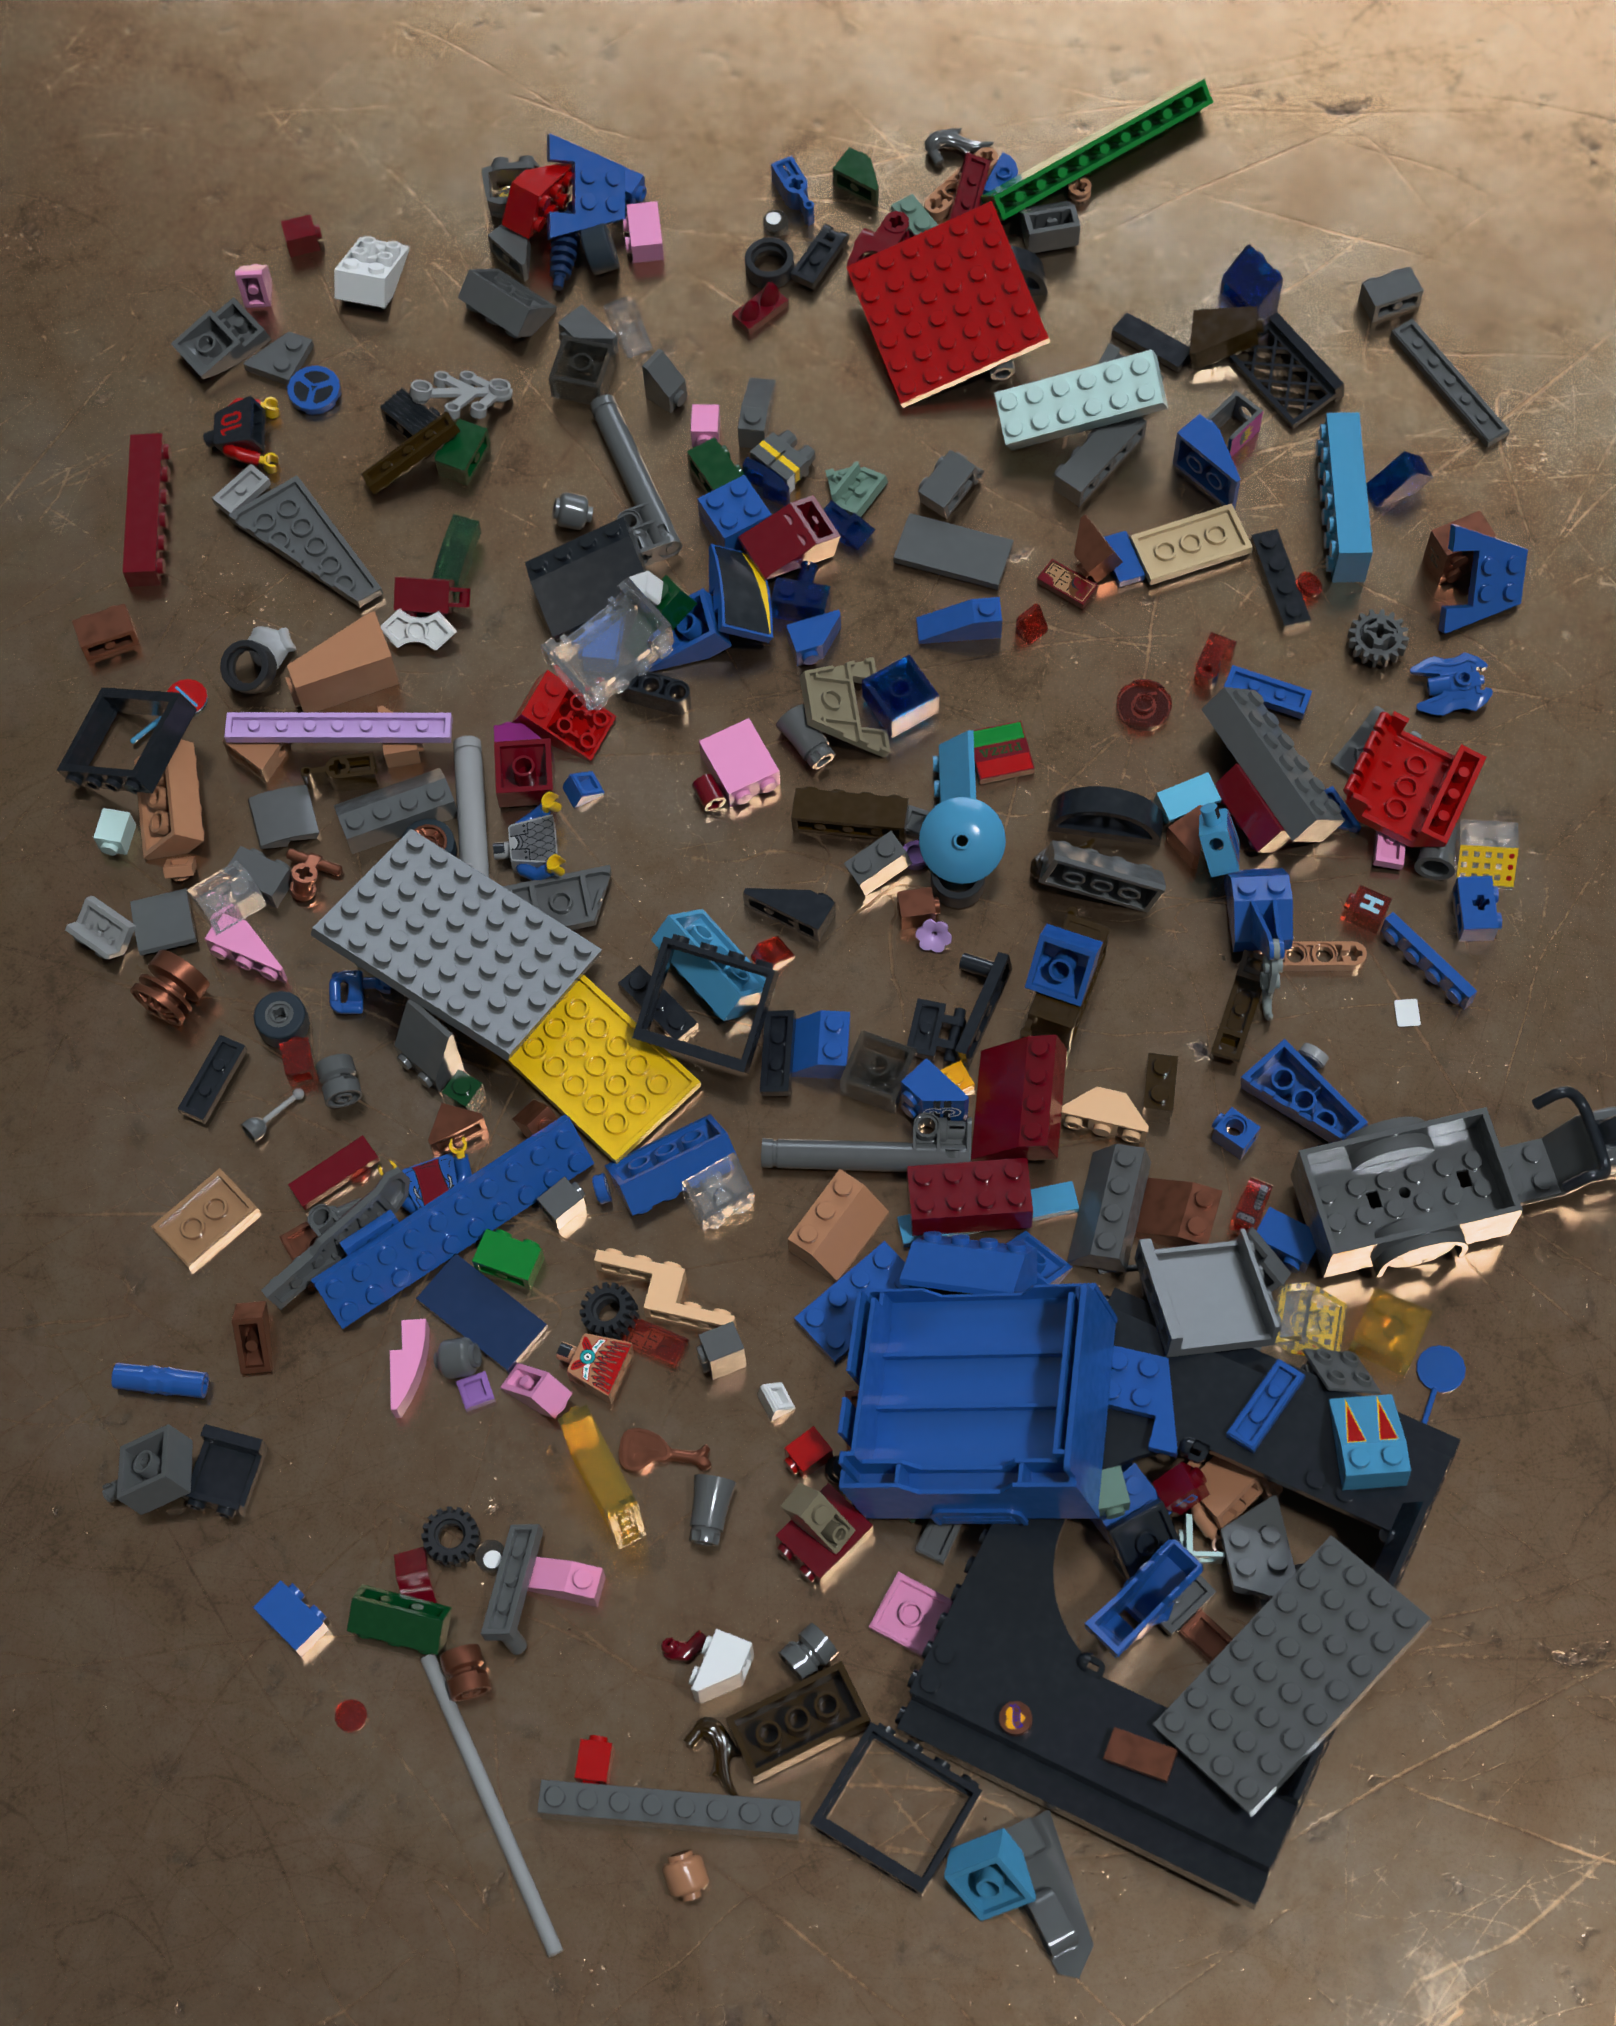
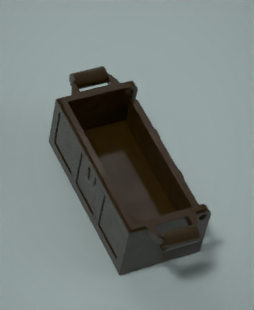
[1019,906,1111,1051]

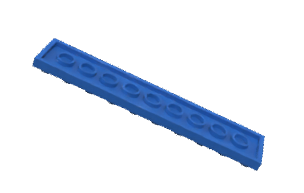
[311,1114,595,1329]

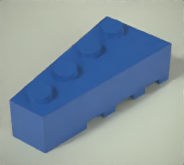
[1241,1039,1368,1143]

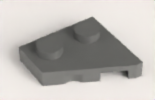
[244,332,314,385]

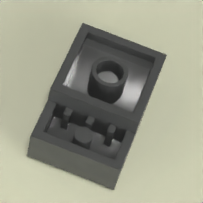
[171,297,272,379]

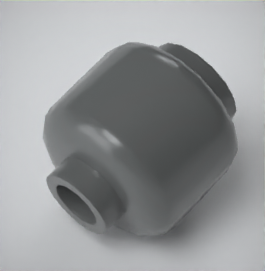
[552,492,593,530]
[433,1337,482,1379]

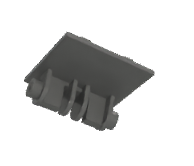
[1301,1348,1381,1394]

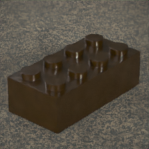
[725,1661,870,1784]

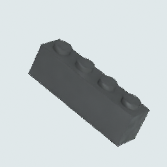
[1053,416,1147,507]

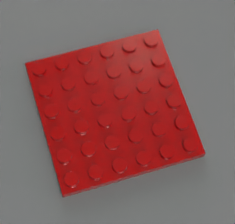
[846,201,1050,408]

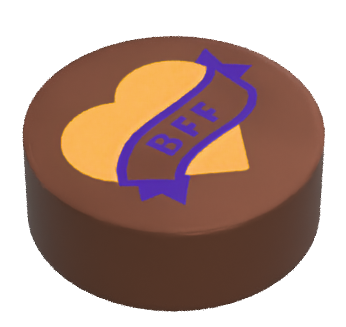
[999,1701,1033,1737]

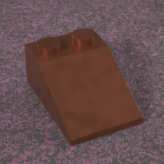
[1135,1178,1223,1248]

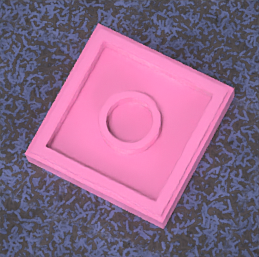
[869,1572,953,1657]

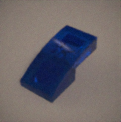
[742,457,790,506]
[823,500,876,550]

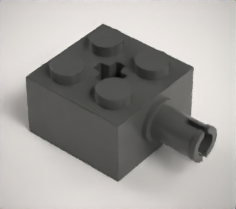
[102,1424,193,1515]

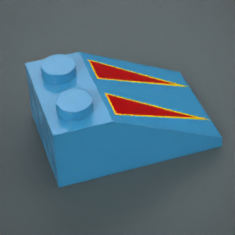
[1328,1394,1411,1490]

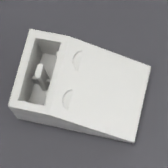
[334,236,410,308]

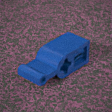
[771,155,814,226]

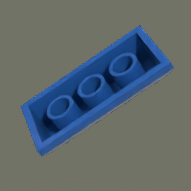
[605,1114,740,1216]
[900,1231,1037,1294]

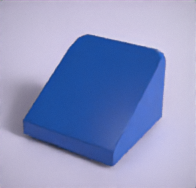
[563,771,605,808]

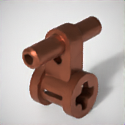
[286,848,343,901]

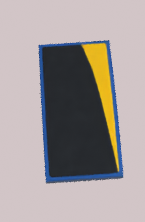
[709,544,773,643]

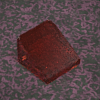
[1015,603,1048,645]
[751,936,795,971]

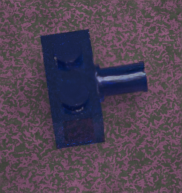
[771,561,831,622]

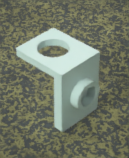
[1178,1514,1225,1564]

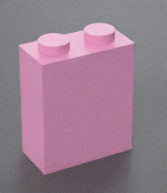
[699,718,780,807]

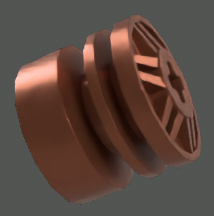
[130,950,210,1026]

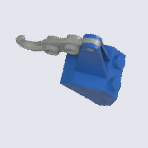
[1224,868,1293,1021]

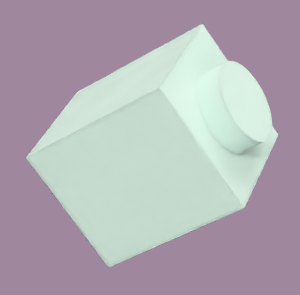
[93,808,136,855]

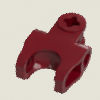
[847,211,910,274]

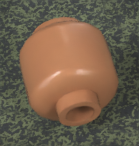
[662,1849,709,1902]

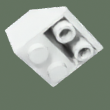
[689,1629,754,1704]

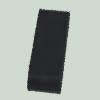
[612,665,691,715]

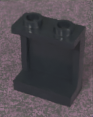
[182,1424,268,1519]

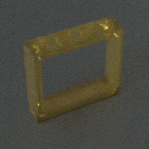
[558,1405,647,1550]

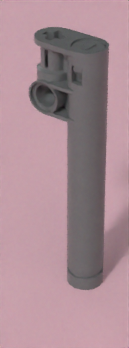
[590,394,683,566]
[761,1112,972,1172]

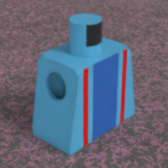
[1199,803,1239,877]

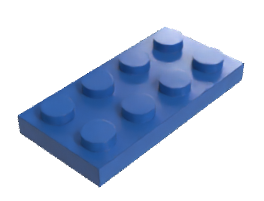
[794,1241,924,1365]

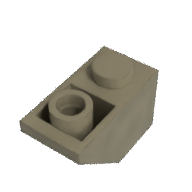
[780,1483,856,1555]

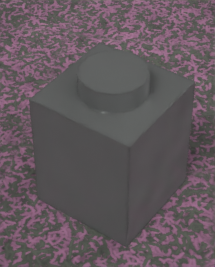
[537,1177,586,1230]

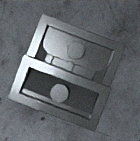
[248,785,319,849]
[130,888,197,955]

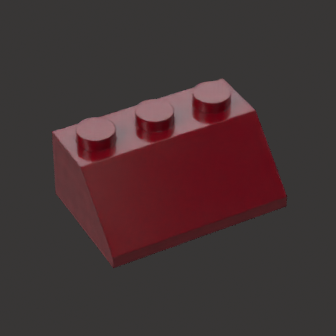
[1214,764,1293,853]

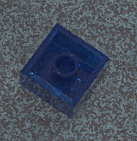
[862,654,940,738]

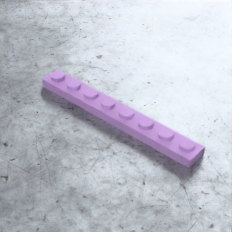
[224,712,453,743]

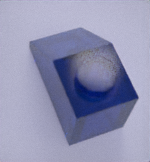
[1366,451,1434,507]

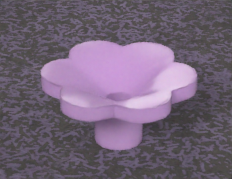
[915,919,952,953]

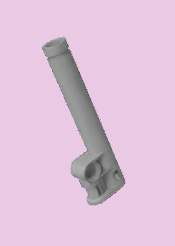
[453,736,489,878]

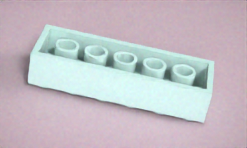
[994,350,1168,450]

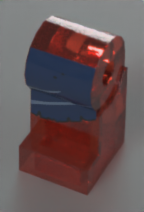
[1194,632,1237,690]

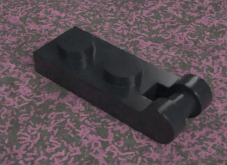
[791,224,849,290]

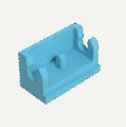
[1153,772,1221,824]

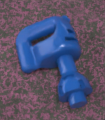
[329,970,392,1014]

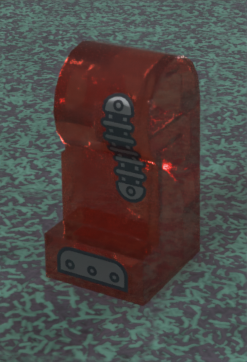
[1228,1177,1273,1233]

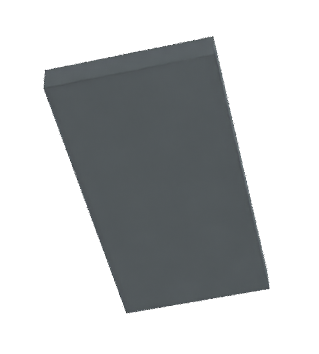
[893,513,1014,590]

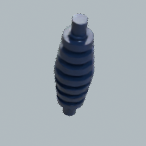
[550,202,580,291]

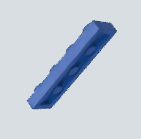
[1381,912,1477,1010]

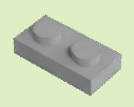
[212,464,271,515]

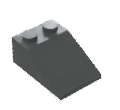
[394,999,464,1093]

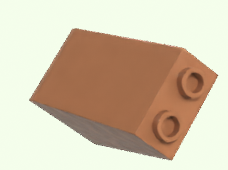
[285,611,399,712]

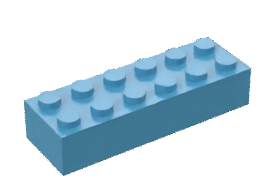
[1316,412,1373,583]

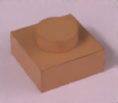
[163,856,197,881]

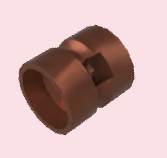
[440,1644,491,1702]

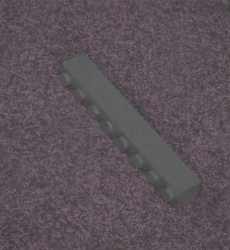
[537,1780,802,1841]

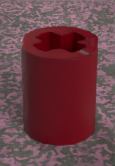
[692,774,726,812]

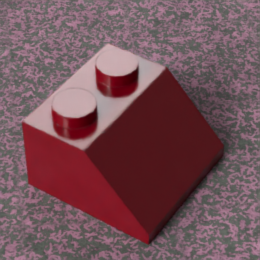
[494,738,556,807]

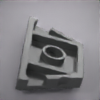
[503,865,612,930]
[1220,1495,1296,1601]

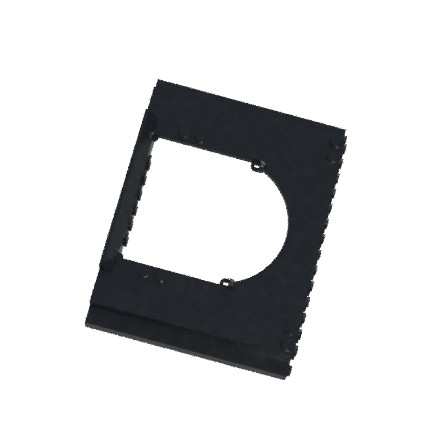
[895,1288,1461,1911]

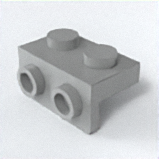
[65,896,136,959]

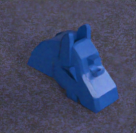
[1085,1539,1203,1658]

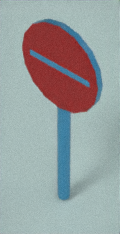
[130,679,208,744]

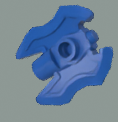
[1410,652,1493,715]

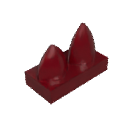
[732,282,789,336]

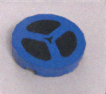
[287,365,341,415]

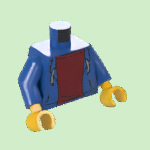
[378,1136,472,1214]

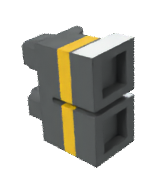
[750,429,815,495]

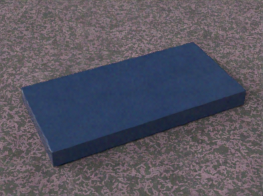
[416,1253,548,1373]

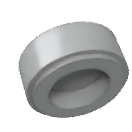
[1298,1043,1329,1069]

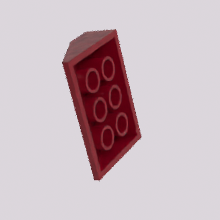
[971,1035,1067,1162]

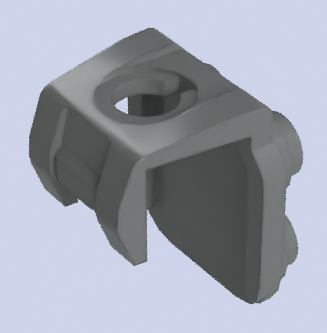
[482,155,540,219]

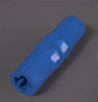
[112,1363,209,1398]

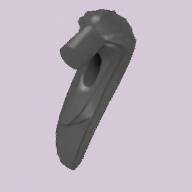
[924,128,994,166]

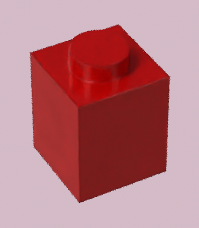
[783,1426,833,1480]
[574,1735,615,1785]

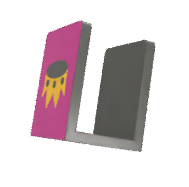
[1206,391,1263,457]

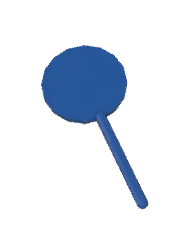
[1416,1345,1466,1424]

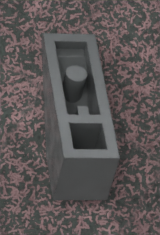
[738,377,776,448]

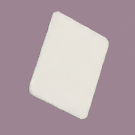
[1394,999,1421,1027]

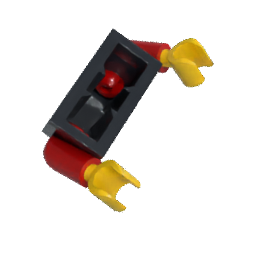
[203,396,279,474]

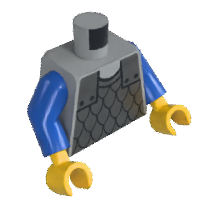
[493,792,566,881]

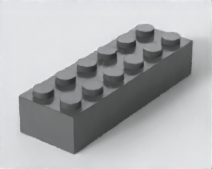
[1201,687,1345,842]

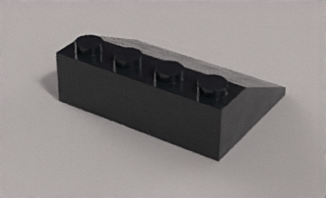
[525,517,647,640]

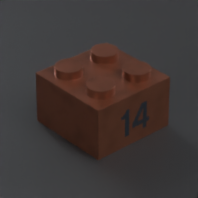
[1422,510,1496,585]

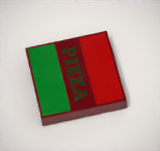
[973,720,1035,784]

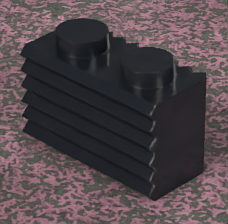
[380,388,440,440]

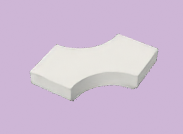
[380,608,457,651]

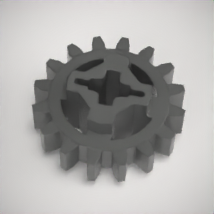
[1347,609,1409,667]

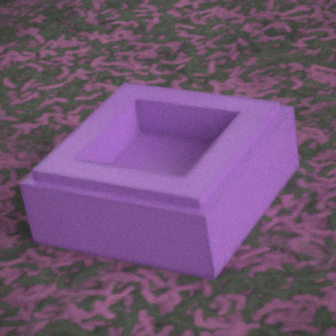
[456,1371,496,1412]

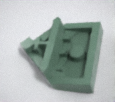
[825,461,888,520]

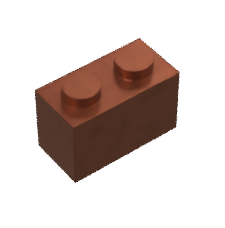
[72,603,140,661]

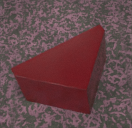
[394,1547,438,1604]

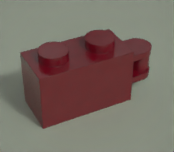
[394,576,471,617]

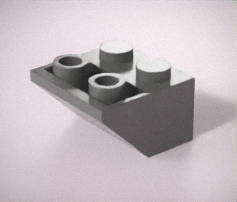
[1017,201,1081,253]

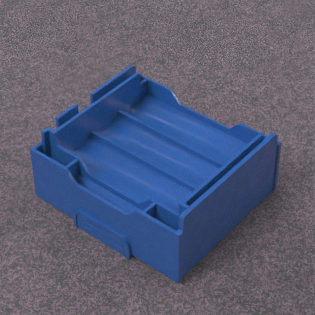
[838,1283,1118,1525]

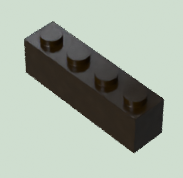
[791,786,909,842]

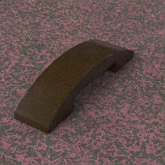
[1211,950,1264,1062]

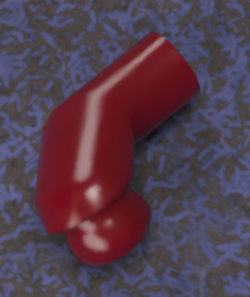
[661,1630,707,1661]

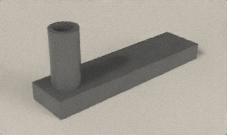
[481,1524,543,1655]

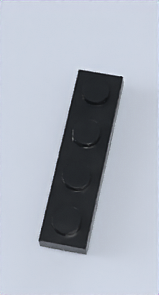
[1250,529,1311,632]

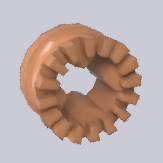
[1068,177,1092,204]

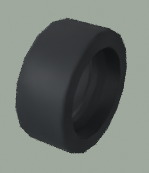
[744,237,794,288]
[220,640,277,694]
[931,872,985,908]

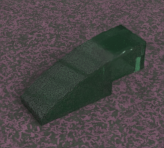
[432,514,481,602]

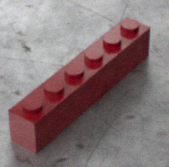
[122,433,172,587]

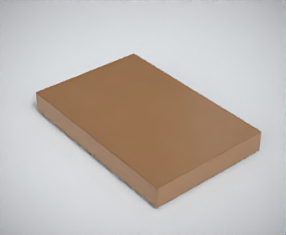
[151,1168,260,1271]

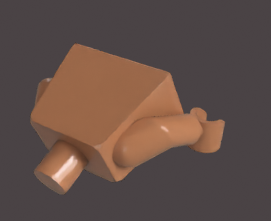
[1187,1456,1283,1552]

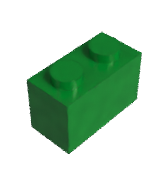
[472,1229,545,1290]

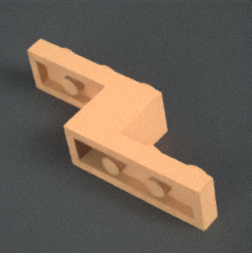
[594,1248,736,1331]

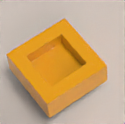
[940,1060,975,1093]

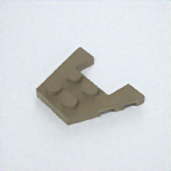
[800,657,891,757]

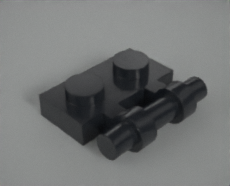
[905,998,967,1065]

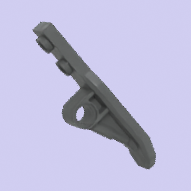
[261,1167,410,1310]

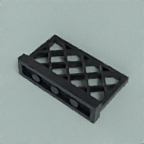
[1227,312,1344,429]

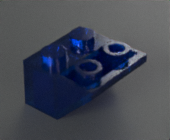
[1220,244,1283,319]

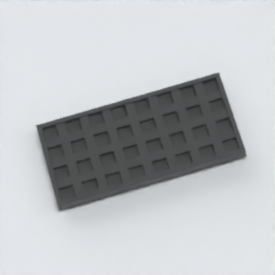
[1153,1535,1432,1817]

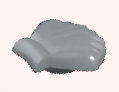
[248,626,297,669]

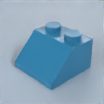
[944,1828,1036,1921]

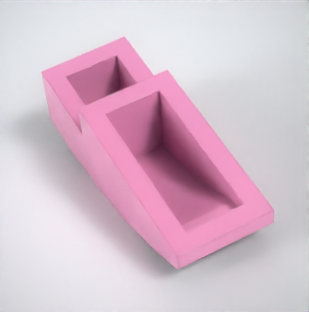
[390,1319,430,1418]

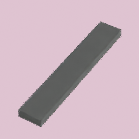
[1390,319,1510,448]

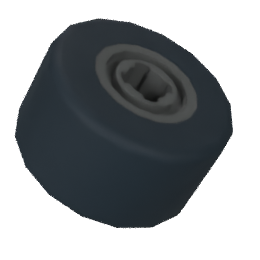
[580,223,619,275]
[253,991,310,1049]

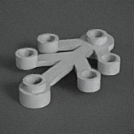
[410,371,513,419]

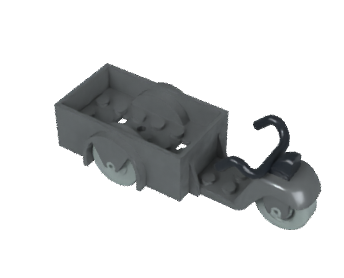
[1290,1086,1616,1278]

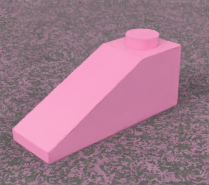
[528,1557,606,1607]

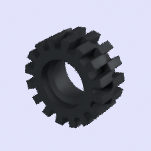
[579,1282,639,1340]
[421,1506,481,1568]

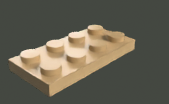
[1130,503,1253,585]

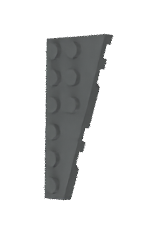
[228,475,383,607]

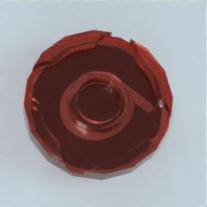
[1116,679,1172,732]

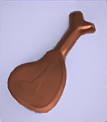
[618,1428,711,1474]

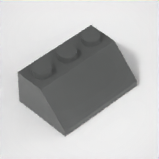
[458,268,557,339]

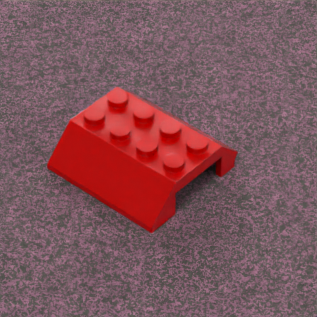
[1343,711,1487,847]

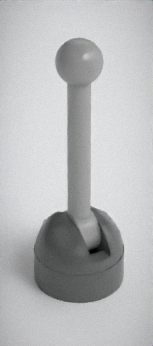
[240,1088,304,1143]

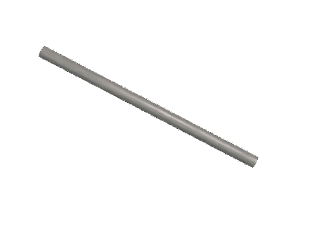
[420,1654,563,1958]

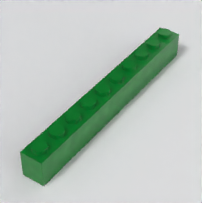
[980,79,1214,220]

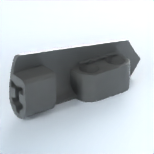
[1005,1810,1094,1979]

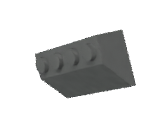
[334,768,457,854]
[1039,840,1166,913]
[1067,1144,1151,1272]

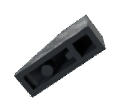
[743,888,836,942]

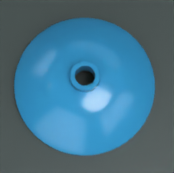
[919,797,1006,884]

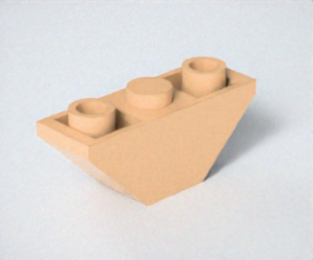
[1061,1086,1149,1143]

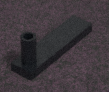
[955,952,1012,1067]

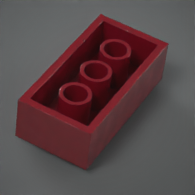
[907,1158,1033,1236]

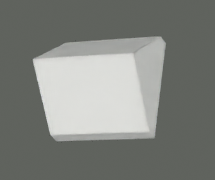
[628,571,663,605]
[757,1382,795,1421]

